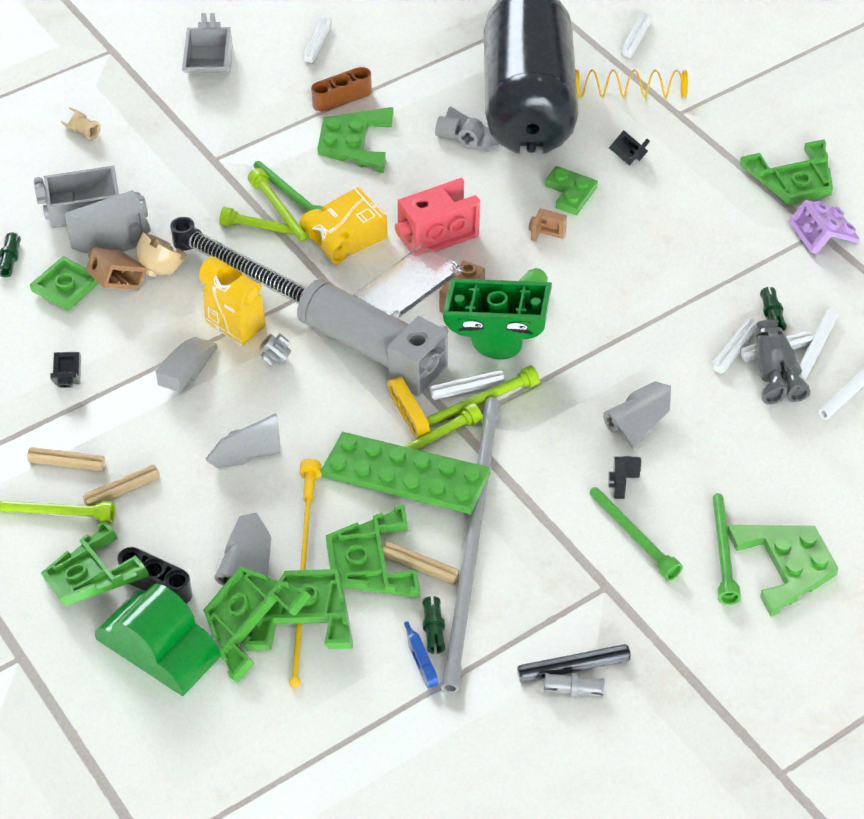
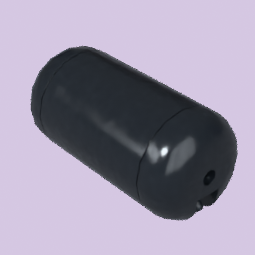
[484,0,578,154]

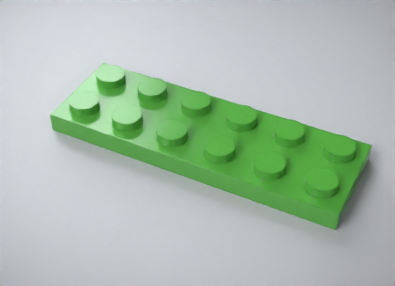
[321,431,491,515]

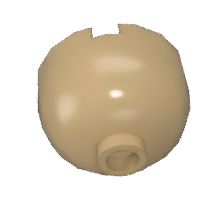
[136,232,187,278]

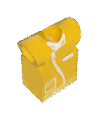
[299,186,388,265]
[199,257,266,346]

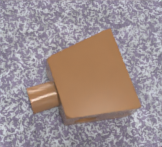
[86,247,147,290]

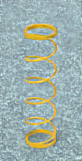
[575,69,688,99]

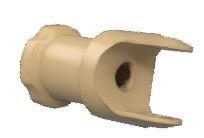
[60,107,101,141]

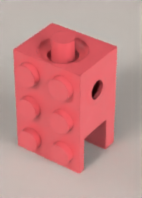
[395,178,480,259]

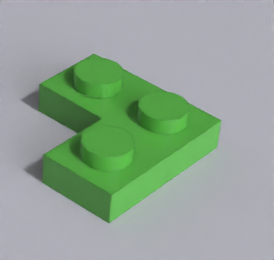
[545,166,598,216]

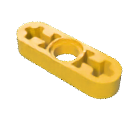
[387,376,430,438]

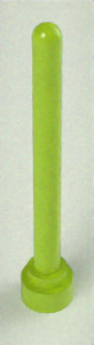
[248,168,307,241]
[219,207,311,239]
[426,365,540,426]
[404,403,483,450]
[0,501,116,523]

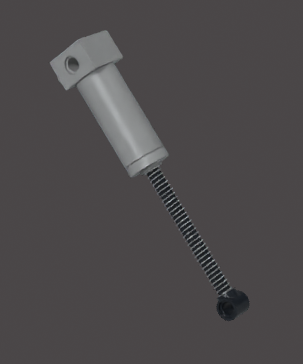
[170,217,449,397]

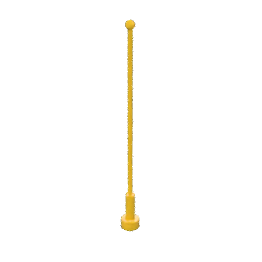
[289,459,321,688]

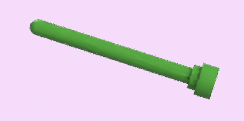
[253,161,323,212]
[590,487,683,581]
[713,493,741,605]

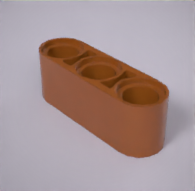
[311,67,372,112]

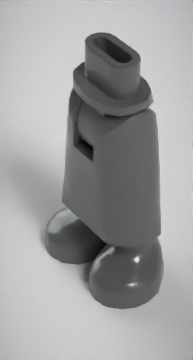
[756,320,810,404]

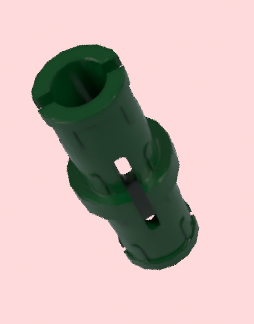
[0,232,21,277]
[760,287,787,331]
[422,596,446,654]

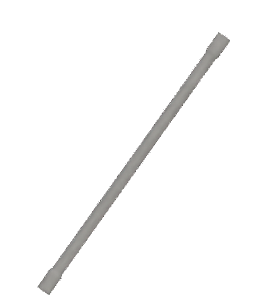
[441,397,501,693]

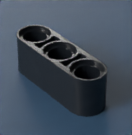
[117,547,192,604]

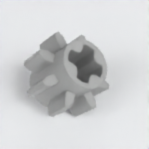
[259,333,291,365]

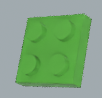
[30,256,99,311]

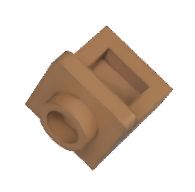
[528,208,567,241]

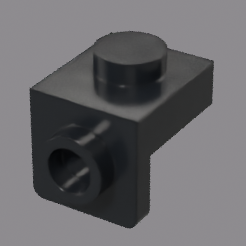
[609,130,650,166]
[50,352,81,388]
[608,456,641,499]

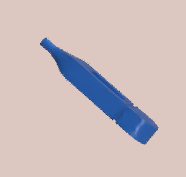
[404,621,439,689]

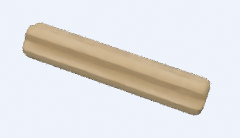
[27,447,106,472]
[83,465,160,506]
[383,541,459,585]

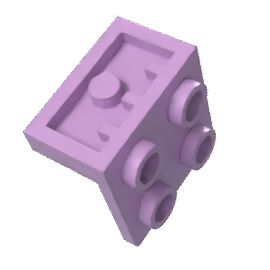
[789,200,860,254]

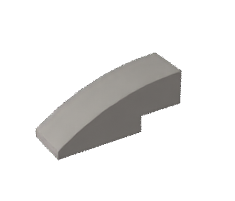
[155,337,217,393]

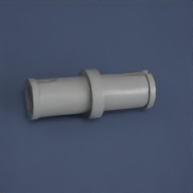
[544,673,605,698]

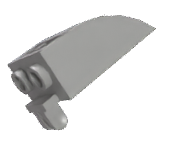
[182,13,233,73]
[34,165,119,228]
[64,190,151,253]

